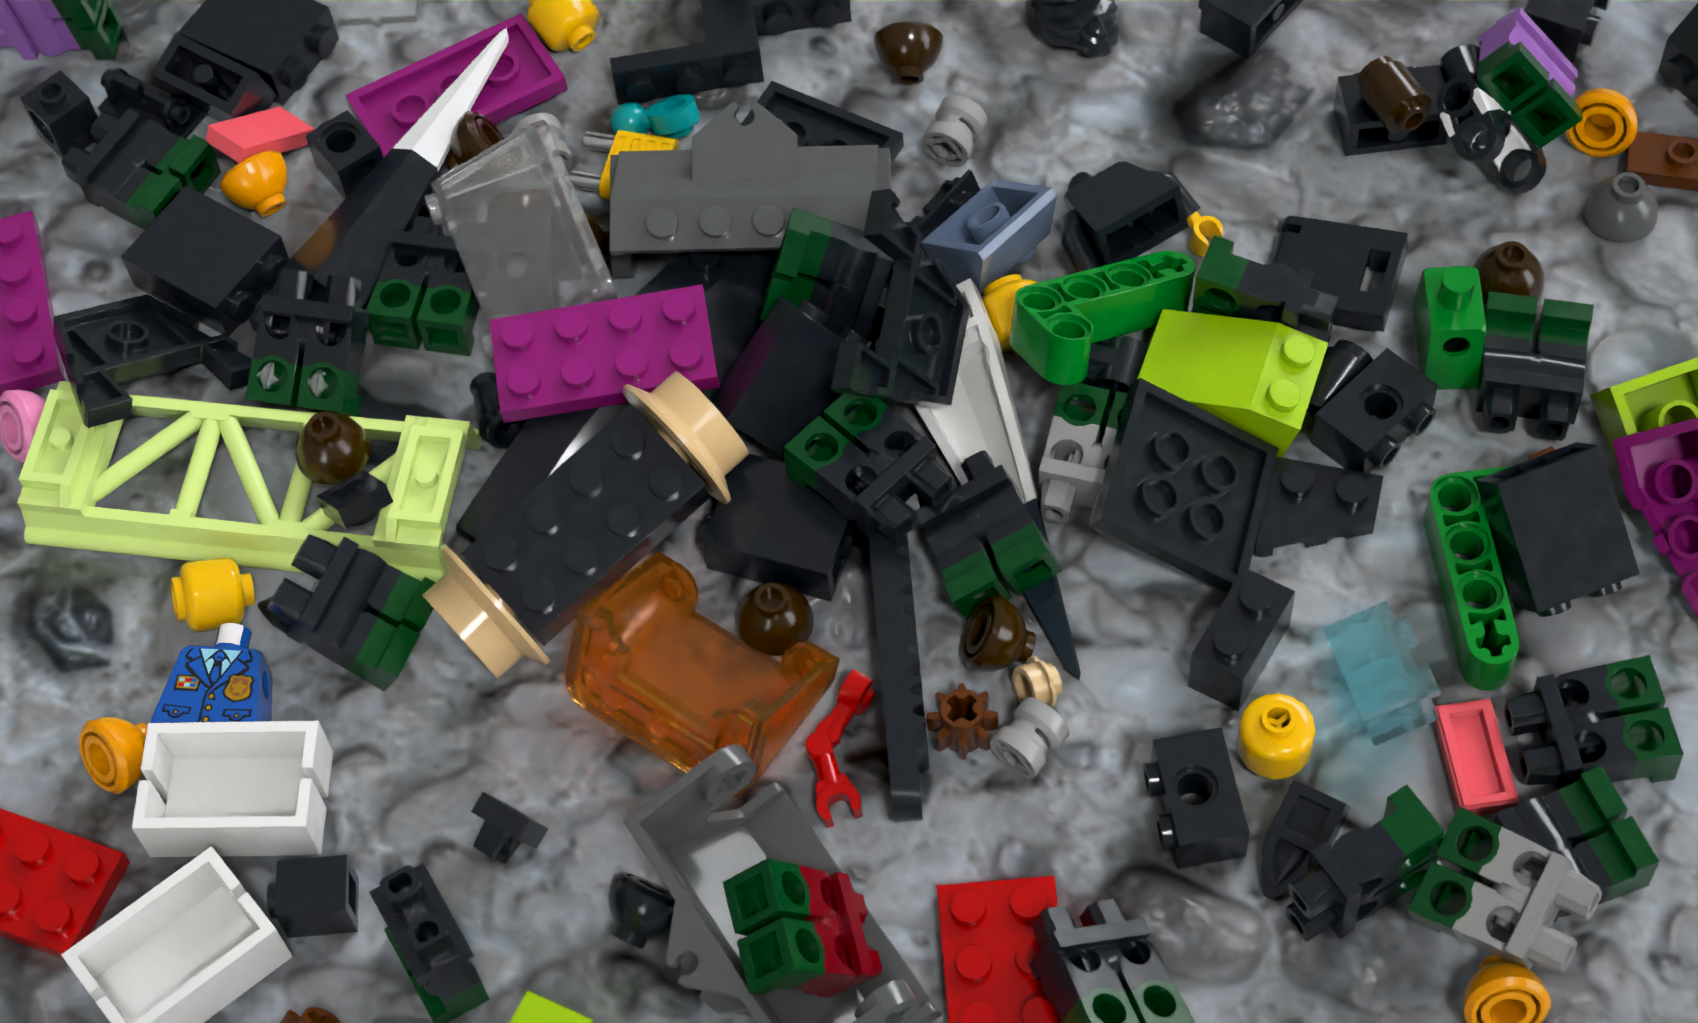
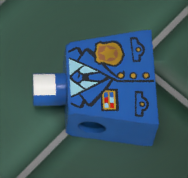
[151,623,273,723]

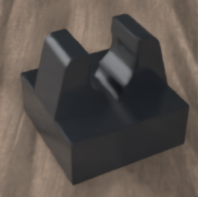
[471,792,548,864]

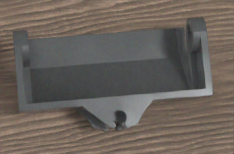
[610,101,892,277]
[623,744,942,1023]

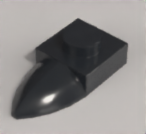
[1261,779,1350,899]

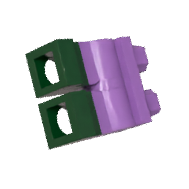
[0,0,124,60]
[1477,7,1583,149]

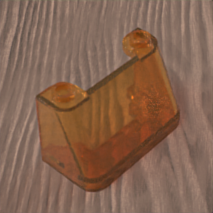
[565,551,840,798]

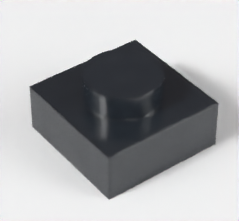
[316,470,393,529]

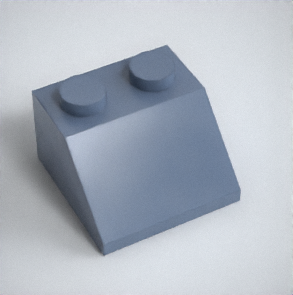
[921,179,1057,296]

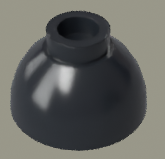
[608,872,675,949]

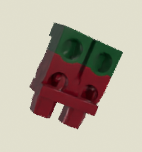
[723,858,883,998]

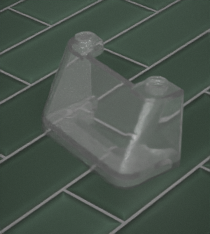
[424,120,618,361]

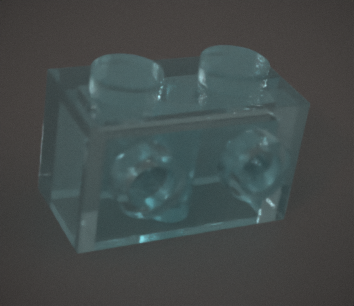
[1322,601,1441,746]

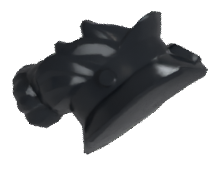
[1025,0,1119,57]

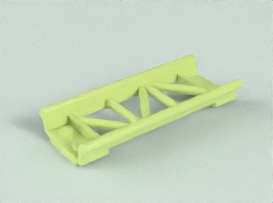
[17,381,482,582]

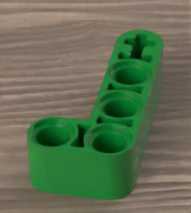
[1009,251,1196,385]
[1424,467,1519,691]

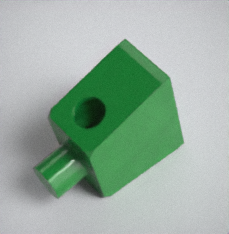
[1412,266,1486,390]

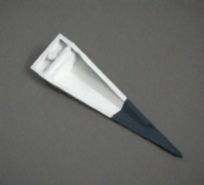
[914,278,1081,680]

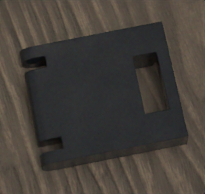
[1271,216,1408,332]

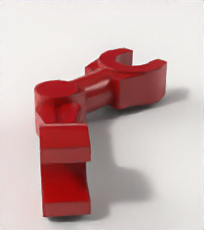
[806,669,876,828]

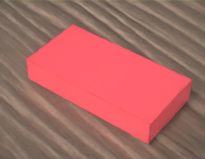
[205,106,315,163]
[1431,698,1519,816]

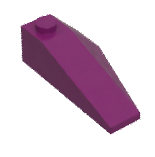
[1612,418,1698,617]

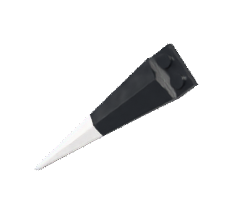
[249,28,509,331]

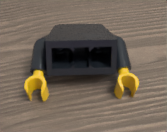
[1061,161,1223,273]

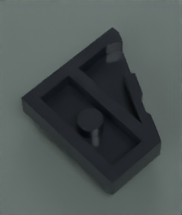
[1255,457,1384,558]

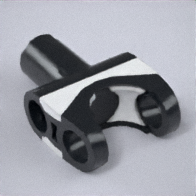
[1437,44,1547,194]

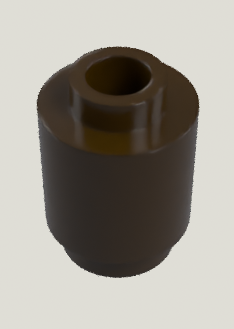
[1357,56,1431,133]

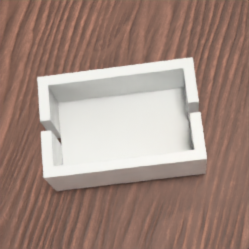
[132,721,333,857]
[61,846,293,1023]

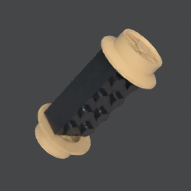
[422,371,749,679]

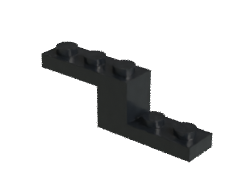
[610,0,852,105]

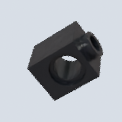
[20,70,98,158]
[305,110,384,199]

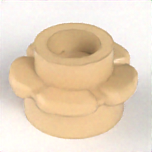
[1012,656,1062,707]

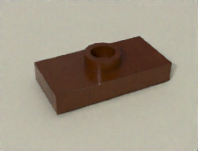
[1625,131,1698,191]

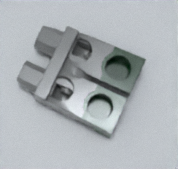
[1039,383,1127,534]
[1408,806,1602,973]

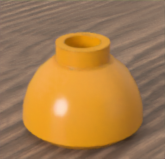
[1565,88,1638,158]
[219,151,288,218]
[79,717,147,794]
[1463,955,1551,1023]

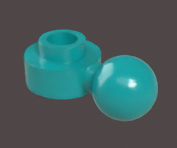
[610,94,700,139]

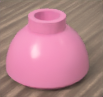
[0,390,46,463]

